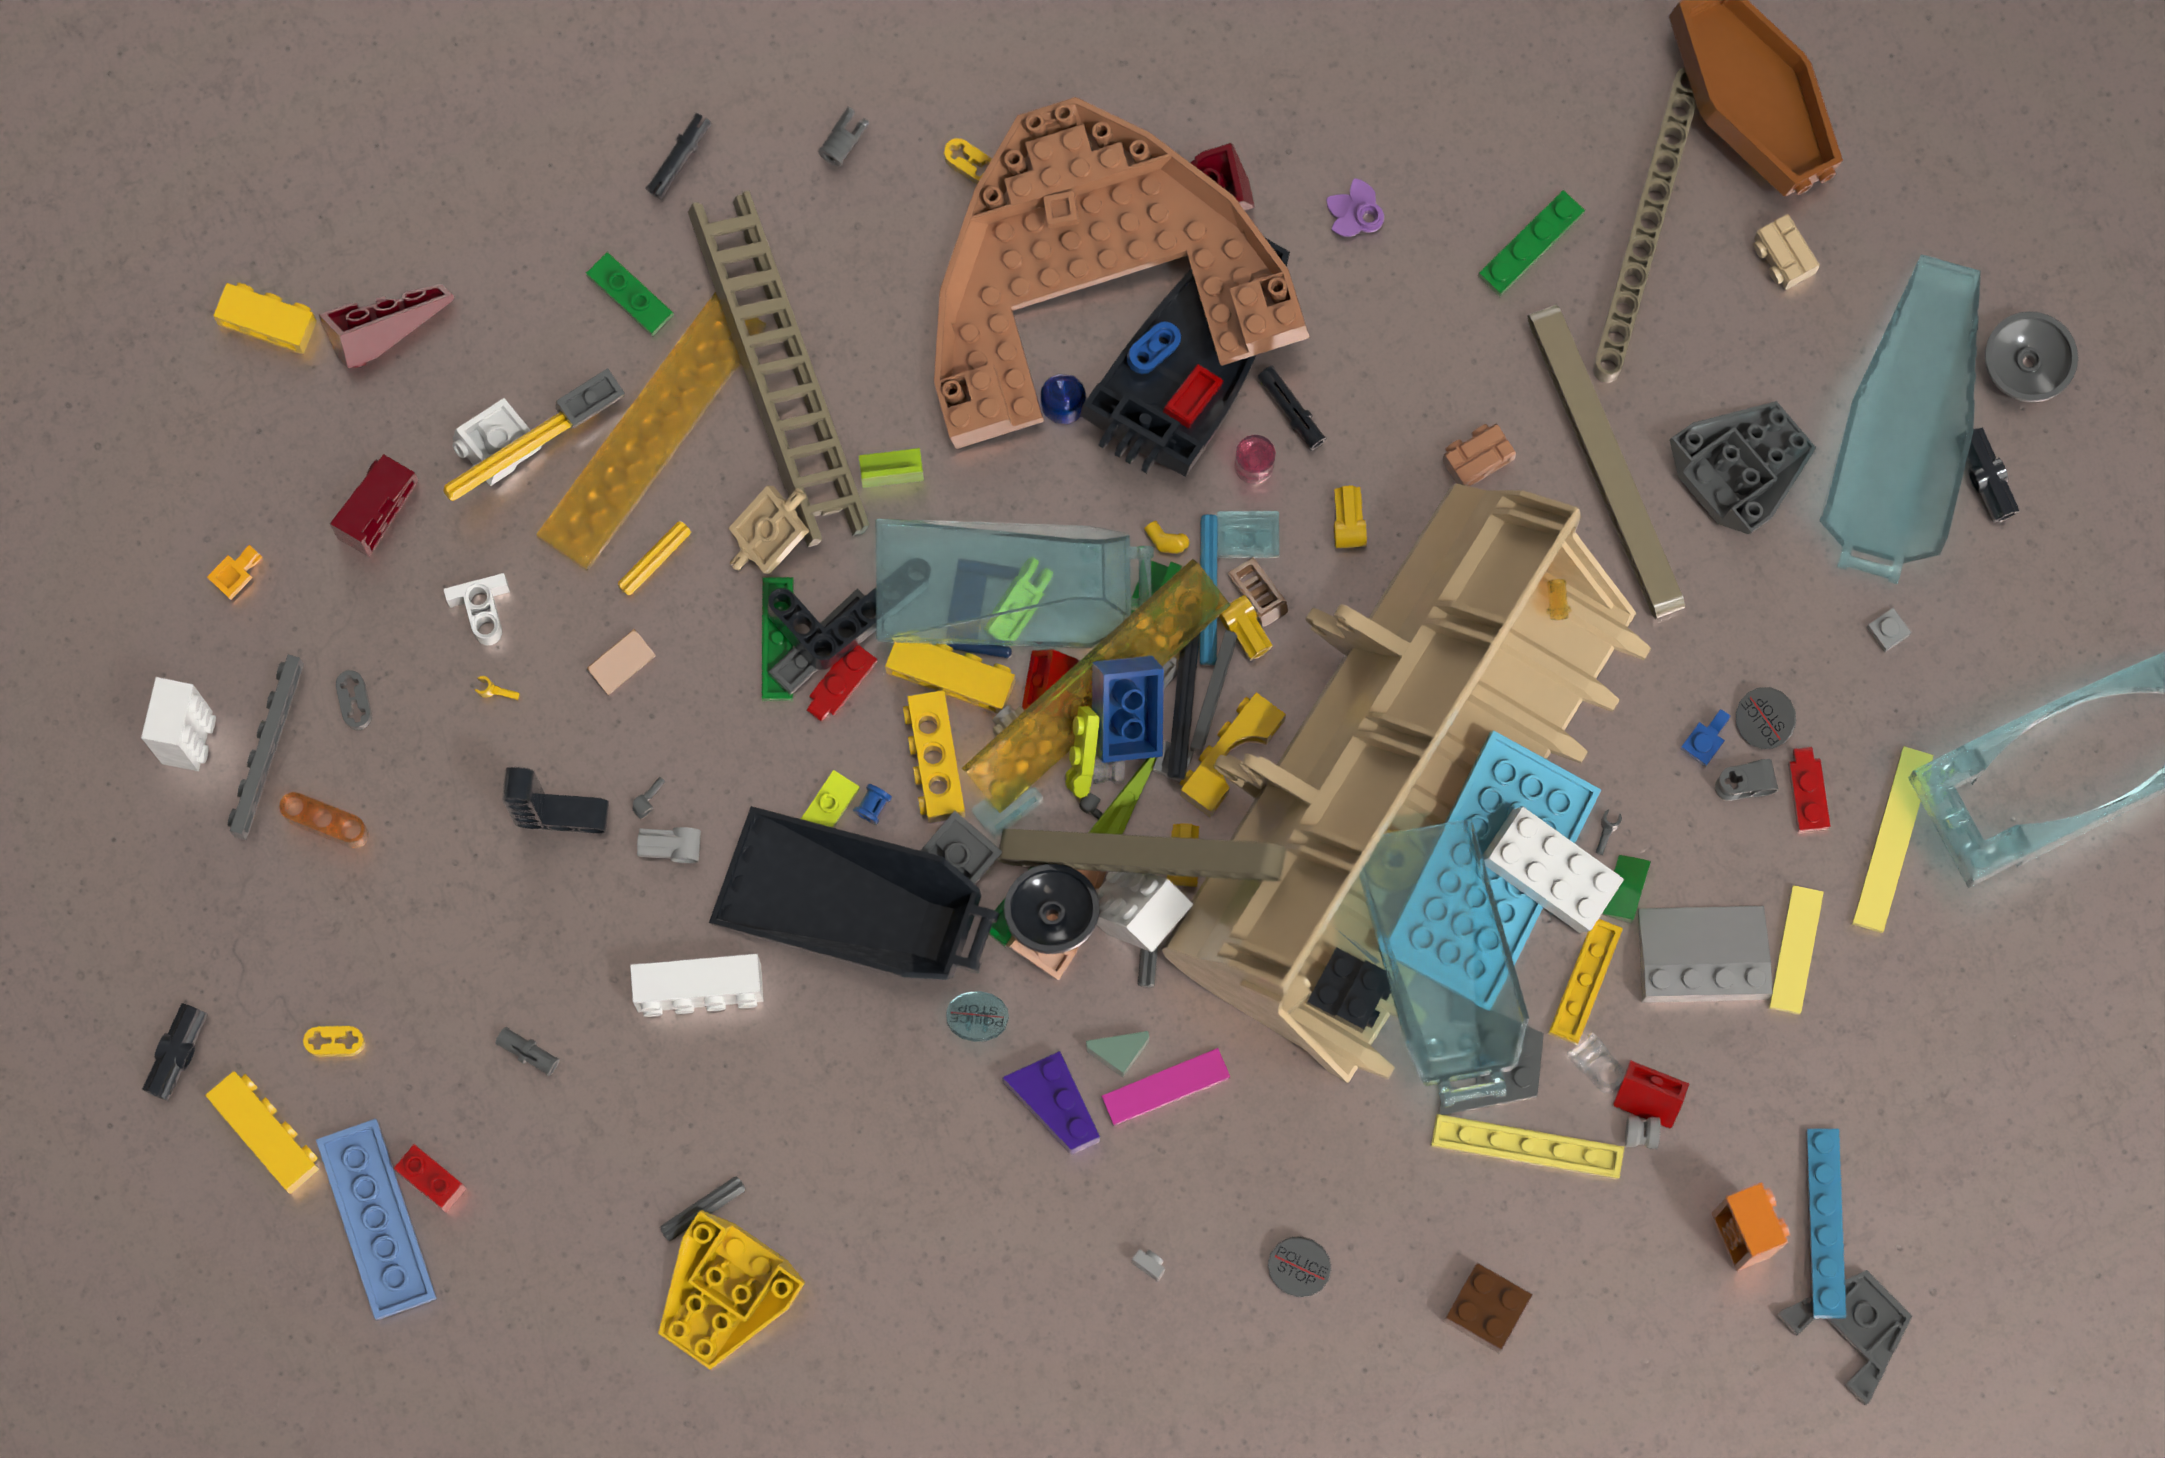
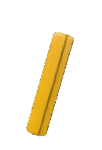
[618,521,691,595]

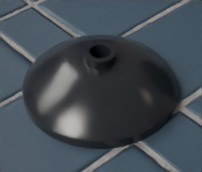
[1004,864,1100,954]

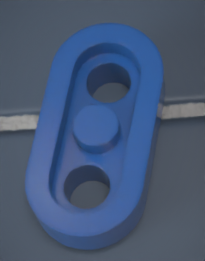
[1127,322,1181,374]

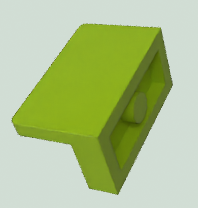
[859,448,924,488]

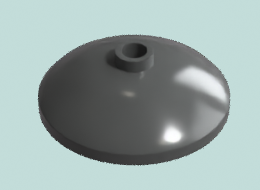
[1985,311,2078,402]

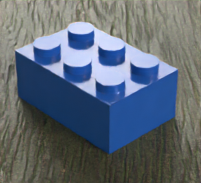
[1092,656,1164,763]

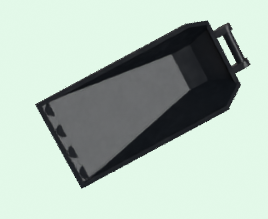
[709,806,999,980]

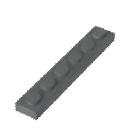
[228,654,304,840]

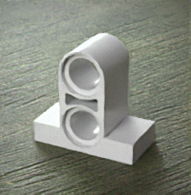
[444,573,510,645]

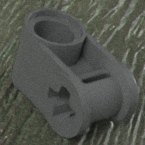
[1715,759,1779,801]

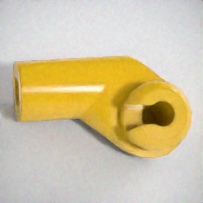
[1144,521,1190,554]

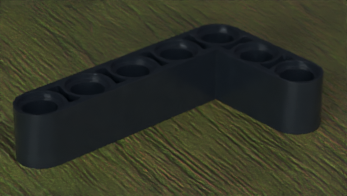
[767,558,931,670]
[503,767,609,834]

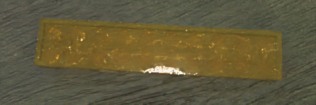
[536,291,767,572]
[961,559,1230,814]

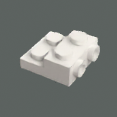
[452,398,542,486]

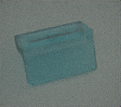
[972,773,1043,840]

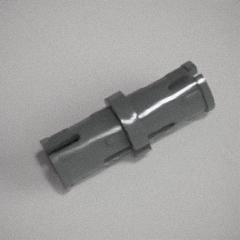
[495,1027,560,1076]

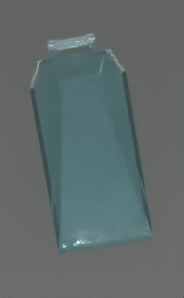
[875,519,1155,648]
[1359,819,1530,1107]

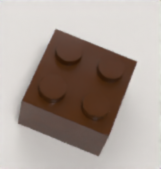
[1443,1263,1533,1354]

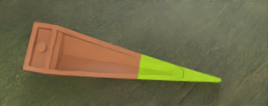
[1006,757,1158,980]

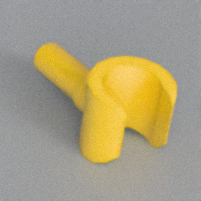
[474,676,520,700]

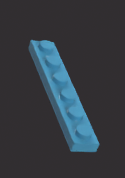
[1806,1129,1846,1319]

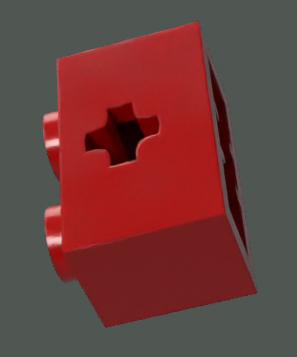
[393,1144,467,1213]

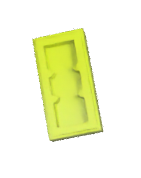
[801,770,860,828]

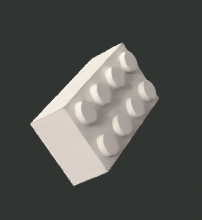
[141,677,216,771]
[1479,807,1624,933]
[1096,872,1193,952]
[630,954,764,1017]

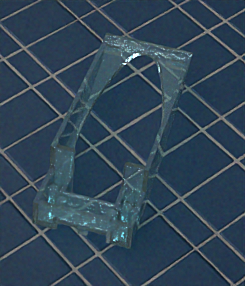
[1908,652,2165,888]

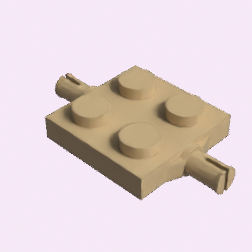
[728,485,809,574]

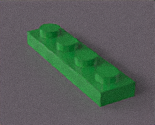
[1478,190,1585,297]

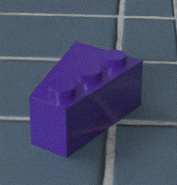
[1002,1051,1100,1155]

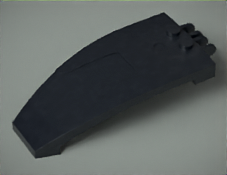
[1080,238,1290,477]

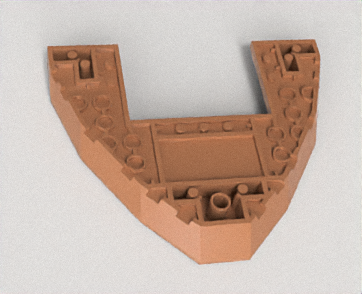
[934,97,1310,449]

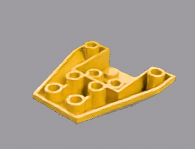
[658,1210,806,1370]

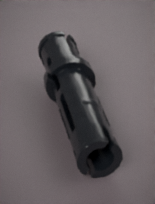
[646,113,712,199]
[1257,366,1327,450]

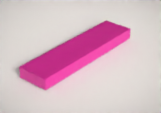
[1101,1048,1230,1126]

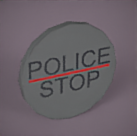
[1736,687,1796,749]
[1268,1236,1332,1297]

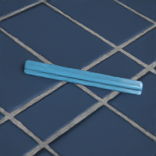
[1200,514,1218,666]

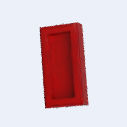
[1163,364,1224,429]

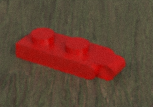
[806,645,878,722]
[1788,747,1831,833]

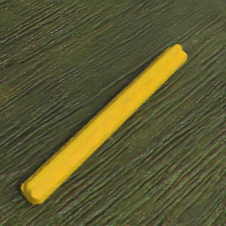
[443,412,571,501]

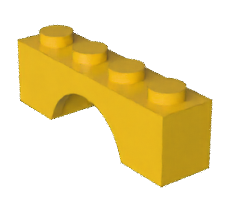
[1179,692,1286,818]

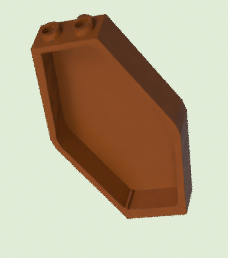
[1669,0,1843,197]

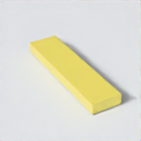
[1769,885,1824,1015]

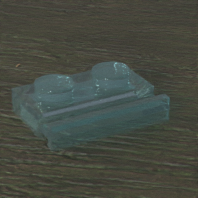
[1217,511,1280,558]

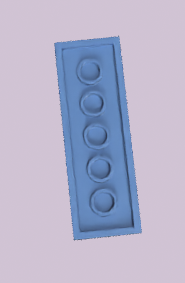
[316,1119,437,1321]

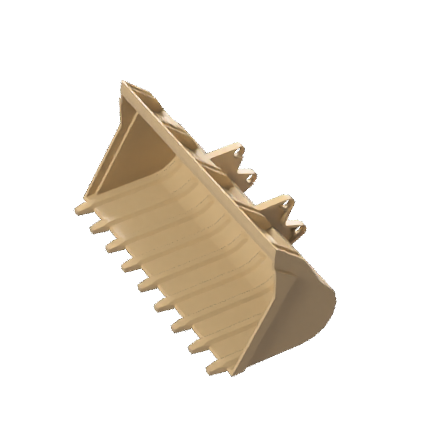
[1161,484,1651,1083]

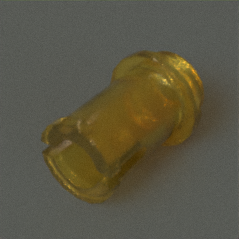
[1546,579,1571,620]

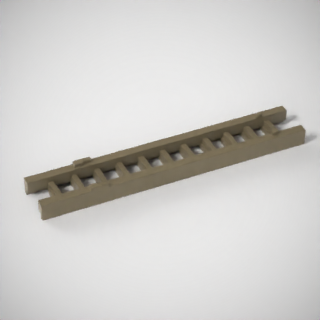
[688,191,870,547]

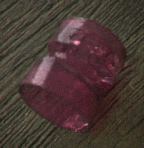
[1234,435,1276,485]

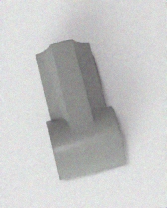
[637,827,701,863]

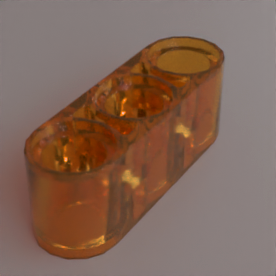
[279,792,369,849]

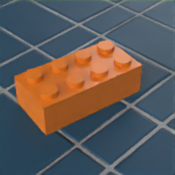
[1711,1182,1790,1271]

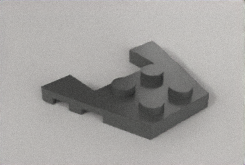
[1439,993,1544,1116]
[1777,1270,1912,1405]

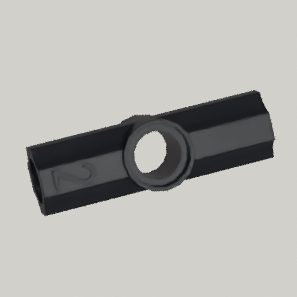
[1957,427,2020,523]
[142,1003,208,1101]

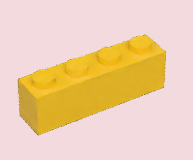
[885,632,1016,714]
[205,1071,319,1194]

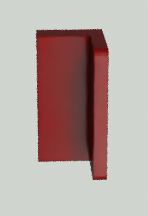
[1022,649,1079,719]
[1613,1060,1689,1129]

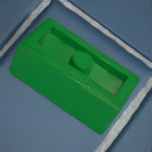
[1601,855,1651,923]

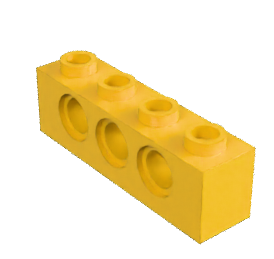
[903,690,965,823]

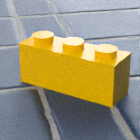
[213,283,317,355]

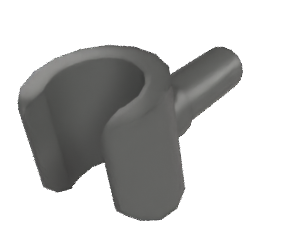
[632,777,665,819]
[1079,792,1103,820]
[1595,809,1622,855]

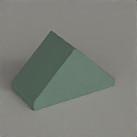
[1086,1031,1149,1077]

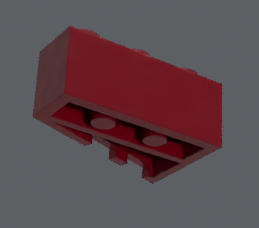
[330,454,418,557]

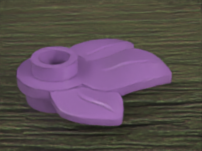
[1326,178,1384,237]

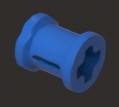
[853,784,892,825]

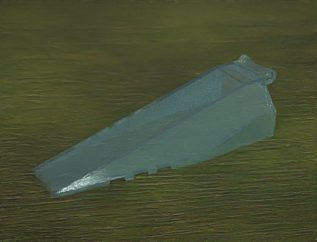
[1819,254,1981,584]

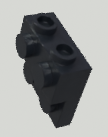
[1306,947,1395,1033]

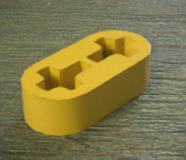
[944,138,992,184]
[303,1026,365,1057]

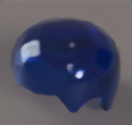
[1040,374,1087,424]

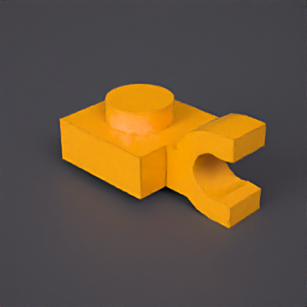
[207,545,263,600]

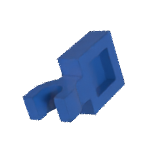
[1680,709,1731,767]

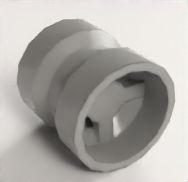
[1625,1115,1661,1149]

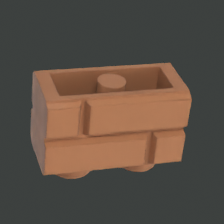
[1442,423,1516,486]

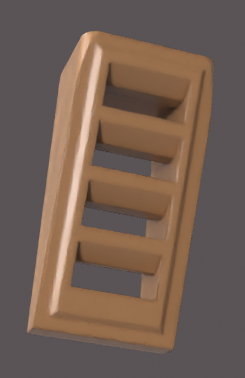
[1227,557,1288,627]

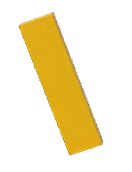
[1548,919,1623,1045]

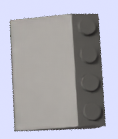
[1638,906,1773,1003]

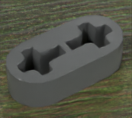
[336,670,372,730]

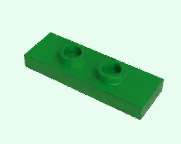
[586,252,674,336]

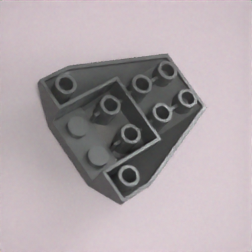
[1669,401,1816,534]

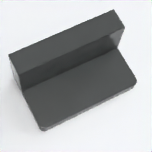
[555,368,625,429]

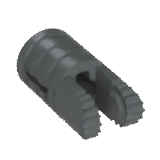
[818,107,870,167]

